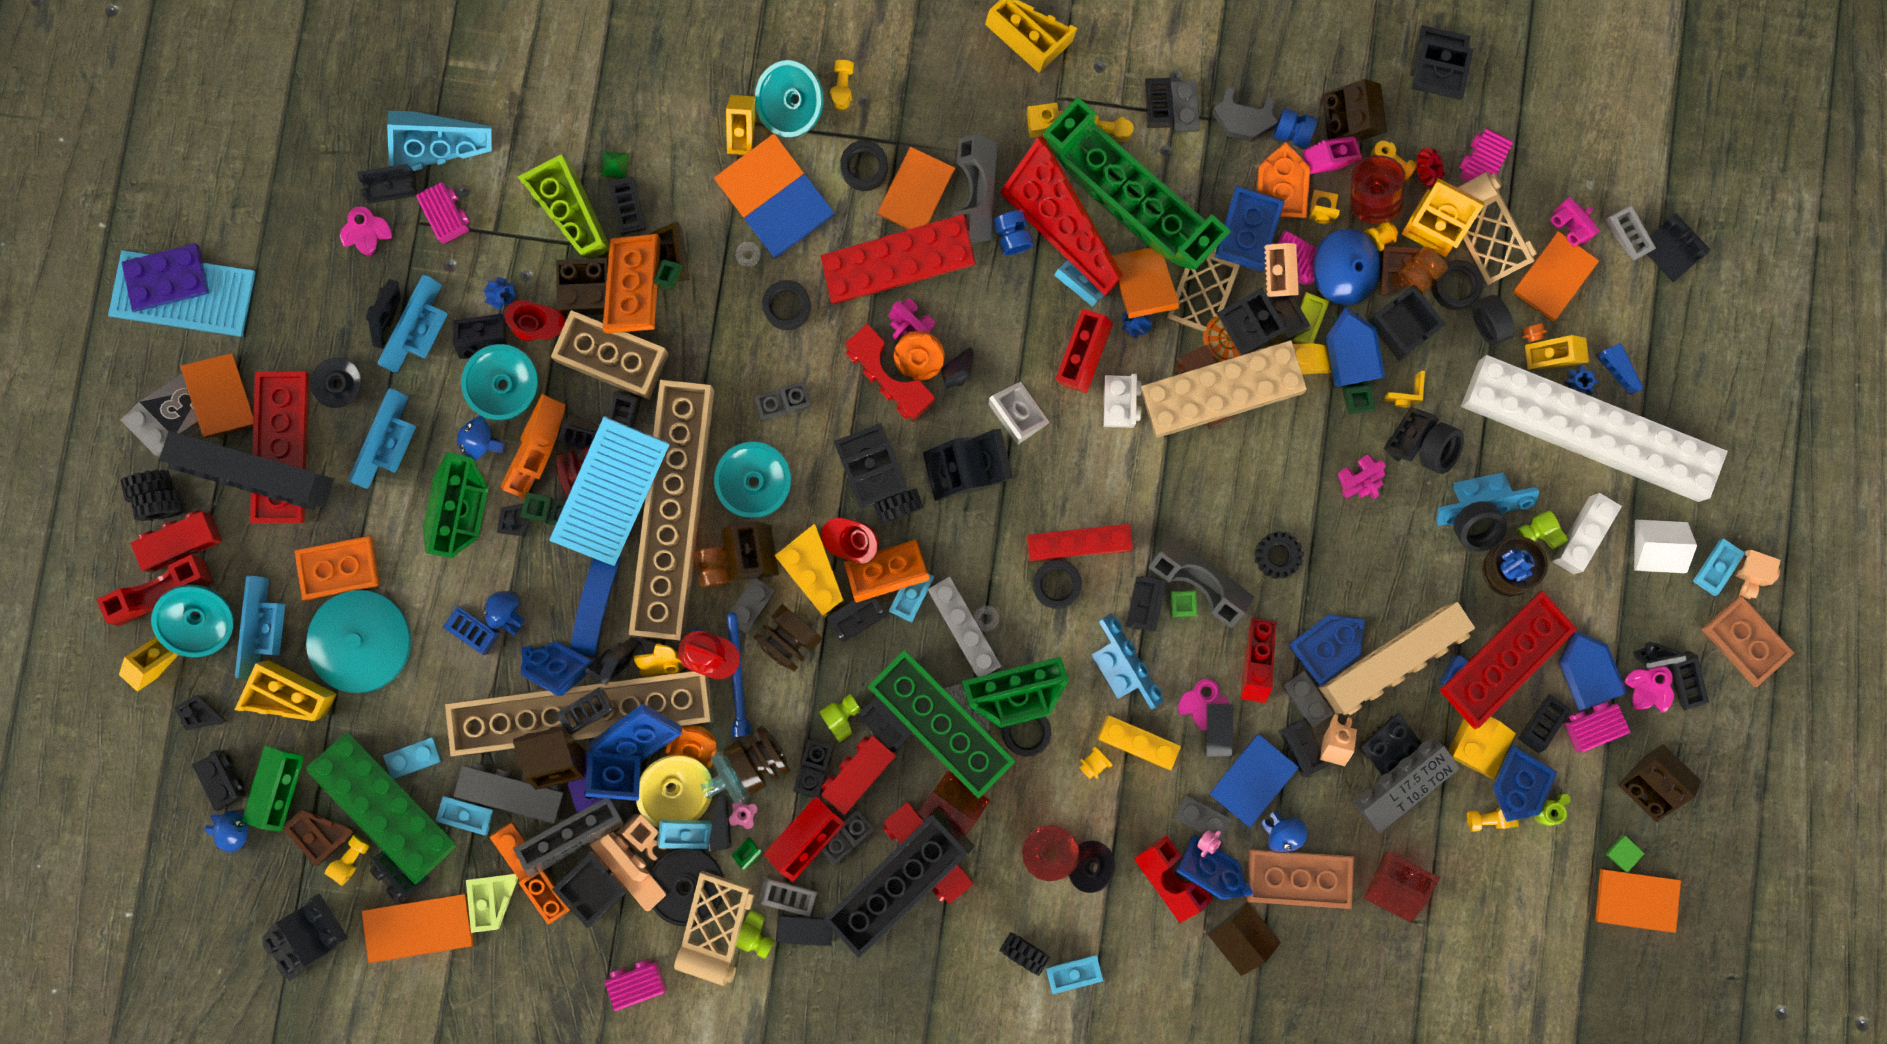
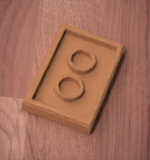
[1701,595,1794,687]

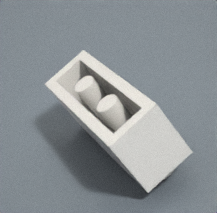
[1552,493,1622,574]

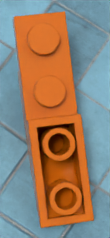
[500,394,565,499]
[490,821,570,925]

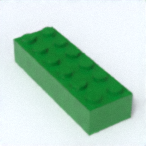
[868,650,1016,799]
[306,732,456,885]

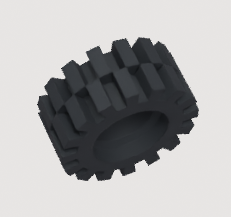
[120,470,173,502]
[873,488,924,524]
[131,490,183,521]
[1254,531,1304,579]
[999,932,1050,976]

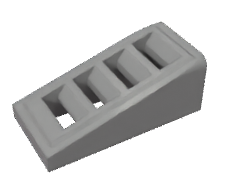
[1604,204,1656,261]
[758,877,817,917]

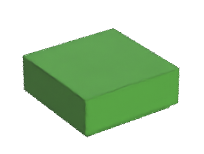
[1170,590,1198,618]
[1605,835,1644,873]

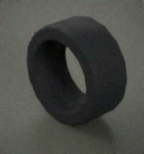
[840,140,888,191]
[1431,260,1484,310]
[762,280,811,330]
[1472,294,1515,346]
[1419,422,1464,474]
[1453,501,1507,552]
[1033,560,1082,609]
[1002,716,1052,757]

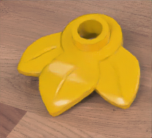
[634,644,684,677]

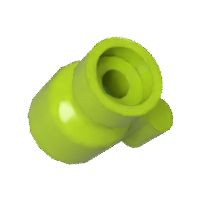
[1517,510,1568,549]
[819,694,862,743]
[1533,794,1571,826]
[736,909,775,959]

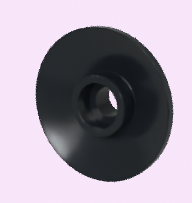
[310,358,362,408]
[1068,840,1115,893]

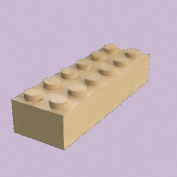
[1141,341,1307,438]
[1317,602,1475,715]

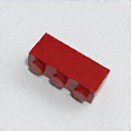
[1055,308,1113,394]
[130,510,223,573]
[821,735,897,816]
[763,796,846,882]

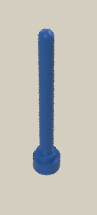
[727,612,752,737]

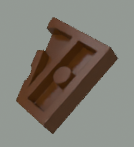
[1379,246,1435,296]
[283,810,356,866]

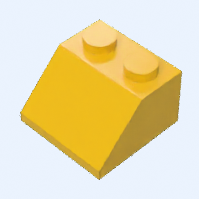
[1448,717,1516,780]

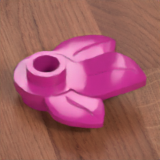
[340,206,392,256]
[1624,666,1674,712]
[1178,679,1229,730]

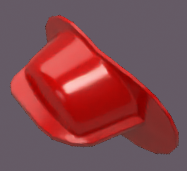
[504,300,566,341]
[821,517,880,564]
[678,631,740,680]

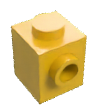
[1026,103,1063,138]

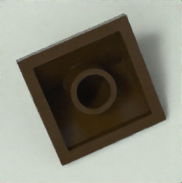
[648,222,690,282]
[1207,902,1281,976]

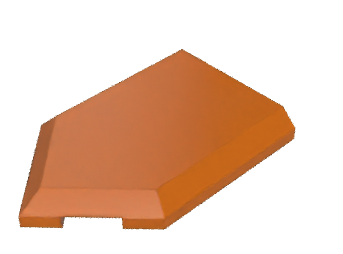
[1257,142,1310,218]

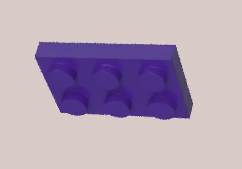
[122,244,209,312]

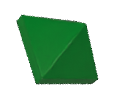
[601,151,629,178]
[732,837,761,870]

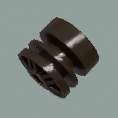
[1482,536,1548,597]
[754,604,823,672]
[724,726,790,795]

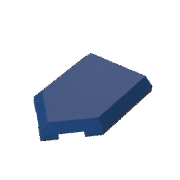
[1325,307,1385,387]
[1288,614,1365,686]
[1559,630,1627,711]
[521,642,593,696]
[1493,745,1557,822]
[1176,834,1253,900]

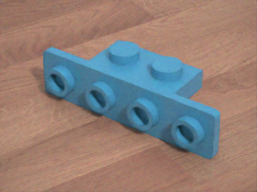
[378,274,448,373]
[348,388,416,489]
[1436,472,1539,526]
[235,576,285,679]
[1092,614,1164,709]

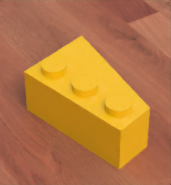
[985,0,1077,74]
[775,524,845,618]
[235,660,337,721]

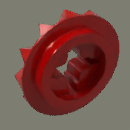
[1416,147,1445,188]

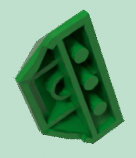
[423,452,488,559]
[962,657,1069,728]

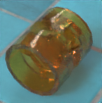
[1398,246,1448,295]
[693,546,733,588]

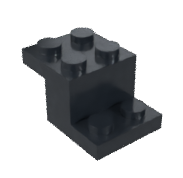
[1410,25,1474,100]
[1217,288,1311,356]
[834,423,908,509]
[923,428,1013,501]
[262,894,348,982]

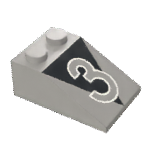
[121,374,200,457]

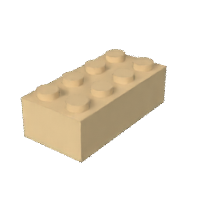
[551,310,669,400]

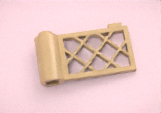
[1457,171,1537,285]
[1166,248,1240,332]
[674,871,754,986]

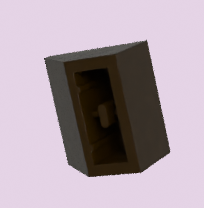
[1322,79,1387,140]
[556,258,608,316]
[722,522,779,581]
[513,726,584,790]
[1618,744,1701,822]

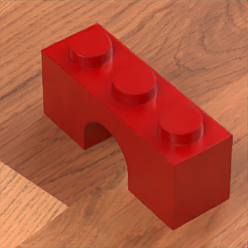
[1133,835,1213,923]

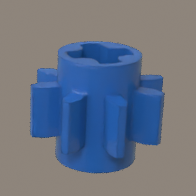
[483,277,516,310]
[1121,311,1153,338]
[1564,365,1599,395]
[1501,548,1535,582]

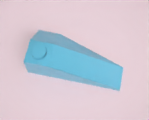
[387,111,492,171]

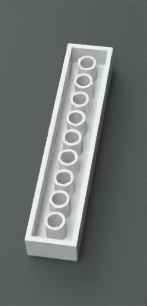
[1461,355,1728,502]

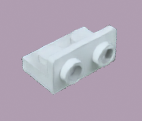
[1103,374,1141,428]

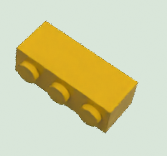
[1097,715,1181,770]

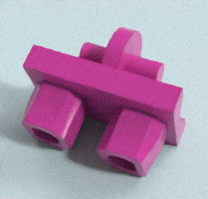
[1550,197,1600,246]
[888,298,935,340]
[1338,454,1386,499]

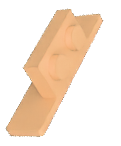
[589,831,666,911]

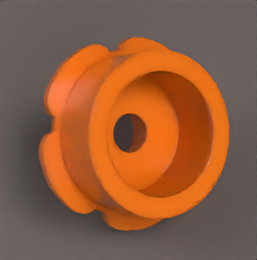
[1522,323,1548,342]

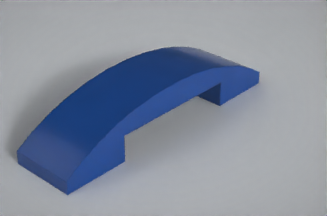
[570,557,622,657]

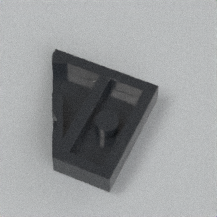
[366,279,401,349]

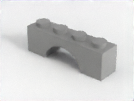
[927,577,1002,677]

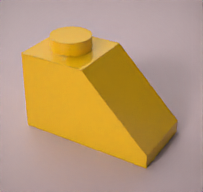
[726,95,755,155]
[1525,335,1589,370]
[1293,343,1332,374]
[119,637,178,692]

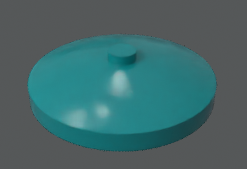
[306,590,412,693]

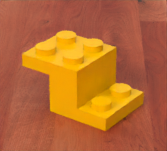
[1402,178,1484,257]

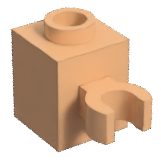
[1733,550,1781,599]
[1320,714,1357,766]
[616,814,666,860]

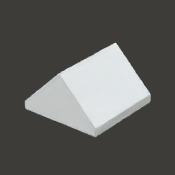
[989,382,1050,445]
[1634,520,1697,573]

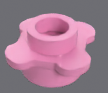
[729,800,758,829]
[1197,830,1221,858]

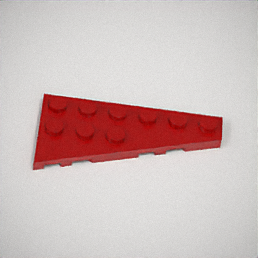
[1000,136,1123,296]

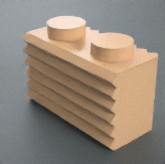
[1264,243,1299,297]

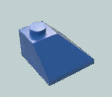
[585,752,640,801]

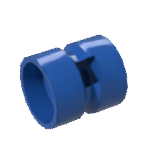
[1273,107,1318,149]
[992,210,1034,256]

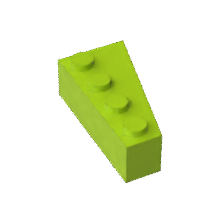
[518,154,609,259]

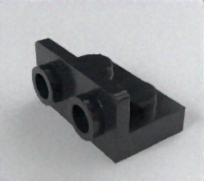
[453,313,508,359]
[1384,407,1439,462]
[585,636,640,685]
[192,750,246,811]
[369,851,430,904]

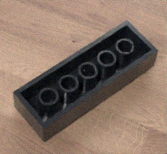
[159,431,334,510]
[823,808,975,958]

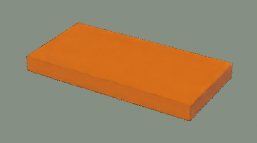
[603,234,661,334]
[362,893,474,963]

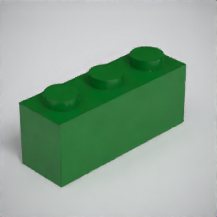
[242,745,304,832]

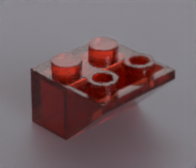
[918,770,990,836]
[1363,851,1440,923]

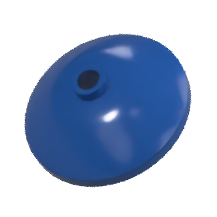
[1313,229,1381,305]

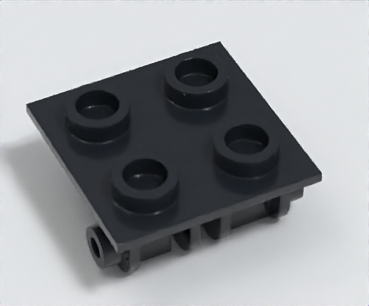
[1639,213,1710,282]
[1358,713,1422,775]

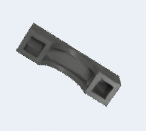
[953,134,997,243]
[1148,536,1254,628]

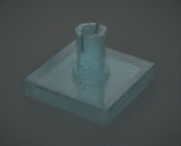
[700,751,752,804]

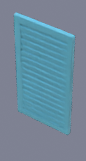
[108,250,256,337]
[549,416,669,566]

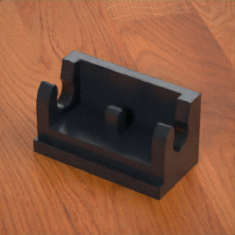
[357,164,418,203]
[1126,576,1166,633]
[827,597,886,643]
[857,696,913,753]
[1278,718,1328,777]

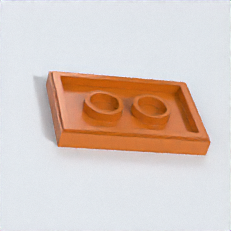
[714,134,804,218]
[877,147,955,229]
[1512,231,1599,321]
[1112,248,1179,319]
[180,353,253,439]
[294,536,380,601]
[844,539,930,603]
[1595,869,1681,933]

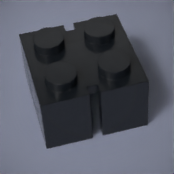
[1368,285,1446,361]
[552,851,629,928]

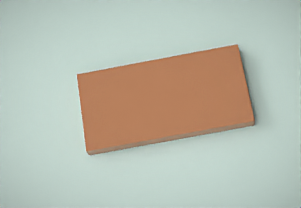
[1246,849,1354,909]

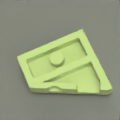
[466,874,518,933]

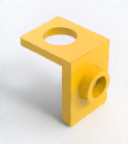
[1308,190,1340,224]
[1383,371,1425,408]

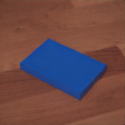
[744,174,835,259]
[1214,186,1284,272]
[589,703,682,763]
[1209,734,1299,827]

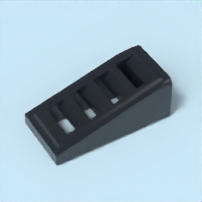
[1145,78,1174,128]
[608,177,646,235]
[608,391,642,428]
[558,414,599,450]
[1668,651,1709,711]
[556,687,615,735]
[1518,694,1571,753]
[708,796,732,851]

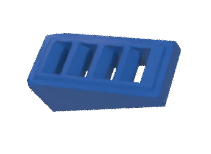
[1596,343,1643,395]
[443,606,500,655]

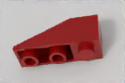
[1240,618,1277,703]

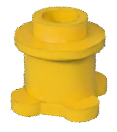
[1364,221,1398,251]
[1079,746,1112,779]

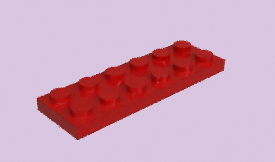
[820,214,976,305]
[250,371,309,524]
[1439,590,1577,730]

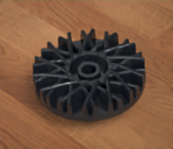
[649,848,725,926]

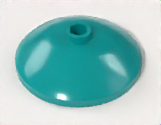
[755,60,823,137]
[461,344,539,421]
[714,442,791,518]
[151,585,234,657]

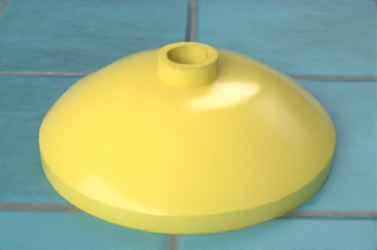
[636,754,713,828]

